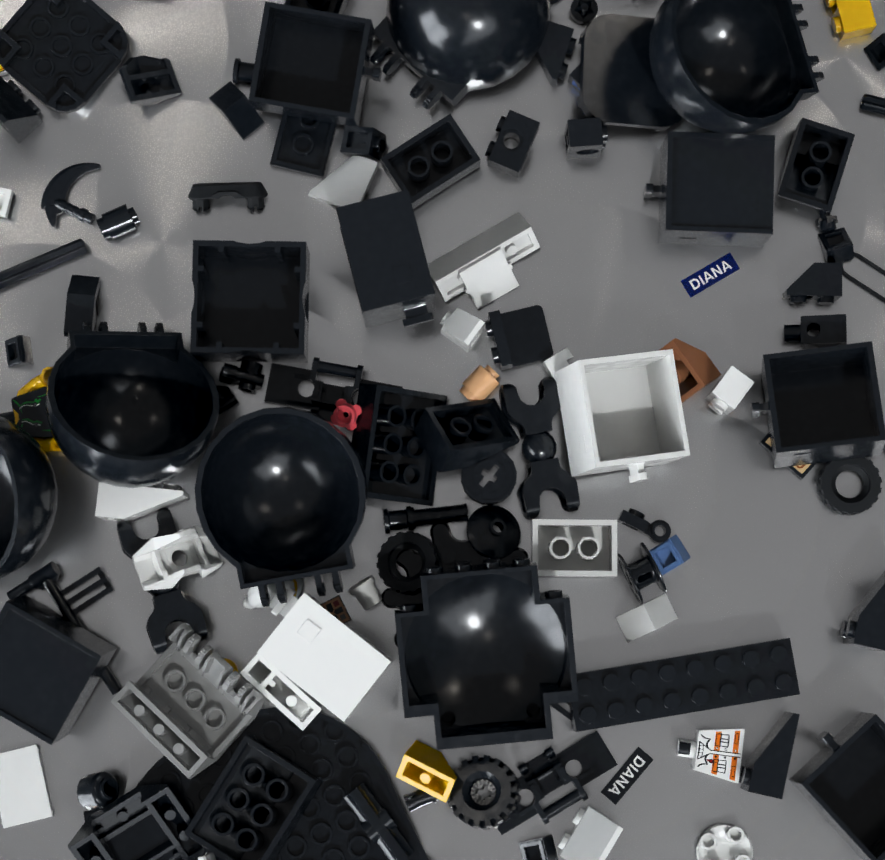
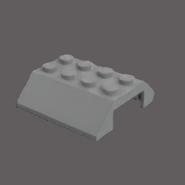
[110,622,265,779]

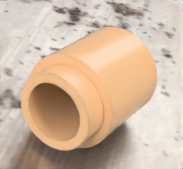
[459,365,500,402]

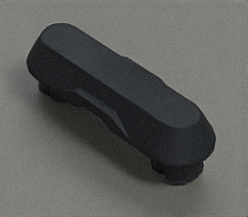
[188,182,268,212]

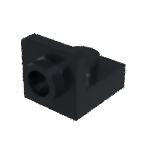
[340,126,386,161]

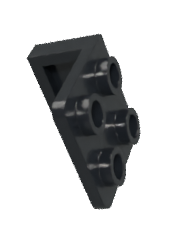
[484,305,553,371]

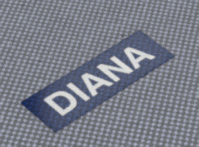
[681,253,740,298]

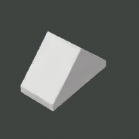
[615,593,678,643]

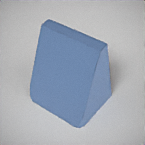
[649,535,690,575]

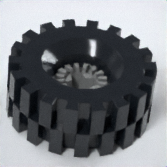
[448,755,521,830]

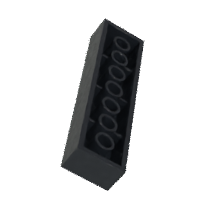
[569,638,800,732]

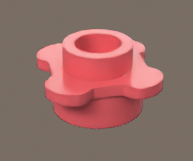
[331,398,362,431]

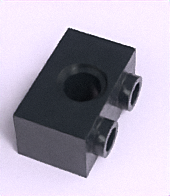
[485,110,540,178]
[564,117,608,159]

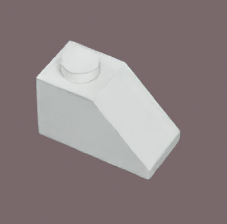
[440,307,485,353]

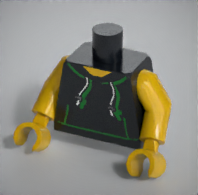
[0,366,62,452]

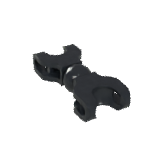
[499,377,580,520]
[116,508,208,654]

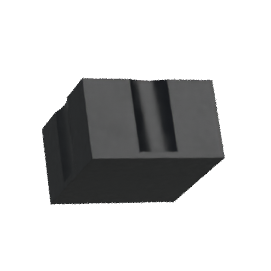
[190,240,310,363]

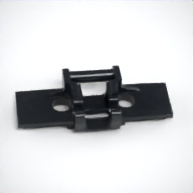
[265,357,403,422]
[481,731,618,835]

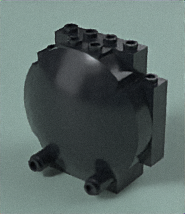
[395,558,579,750]

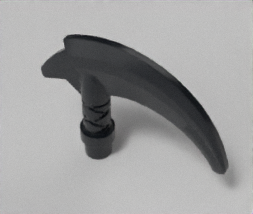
[41,163,101,227]

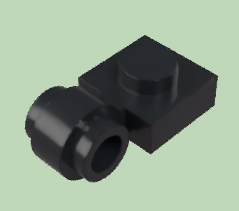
[617,508,671,543]

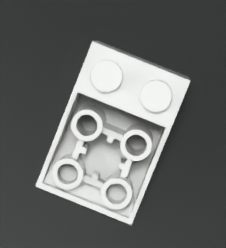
[95,482,190,522]

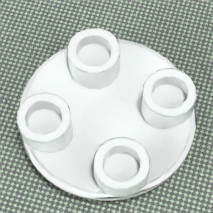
[696,824,753,860]

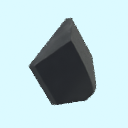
[119,56,182,106]

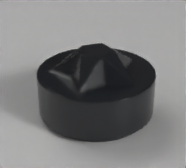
[570,0,598,25]

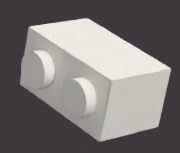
[705,366,755,415]

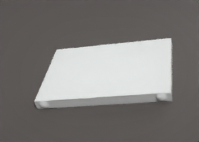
[0,744,53,828]

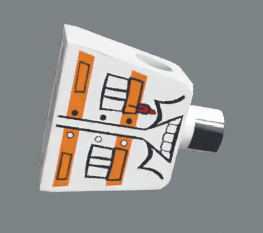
[677,728,745,783]

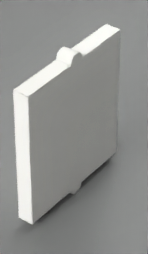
[458,247,519,309]

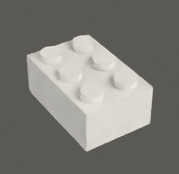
[531,519,617,578]

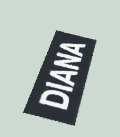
[601,747,654,805]

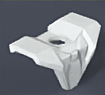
[132,525,223,591]

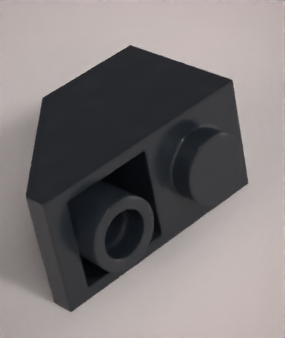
[535,21,577,87]
[782,263,842,305]

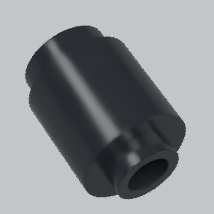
[96,204,140,240]

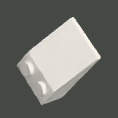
[557,805,623,860]

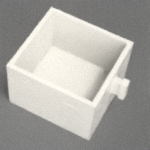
[555,349,690,483]
[257,587,394,722]

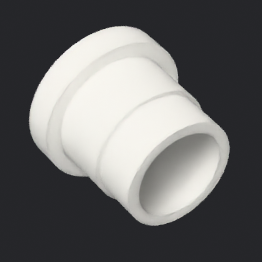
[348,575,382,610]

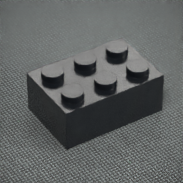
[380,114,481,209]

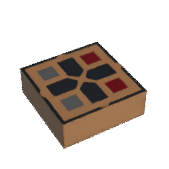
[320,595,352,624]

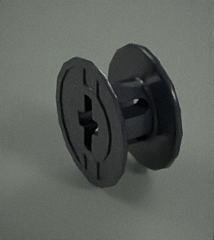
[461,451,517,505]
[617,542,667,605]

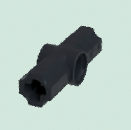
[344,783,414,860]

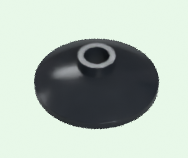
[467,505,520,559]

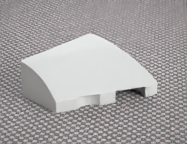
[308,155,378,207]

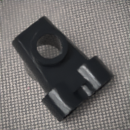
[219,360,265,393]

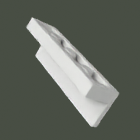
[428,213,540,302]

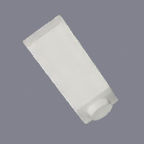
[239,653,322,731]

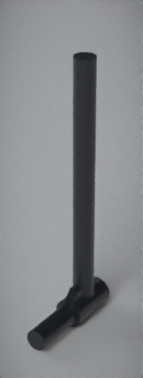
[7,561,122,695]

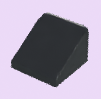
[818,227,854,263]
[519,835,558,860]

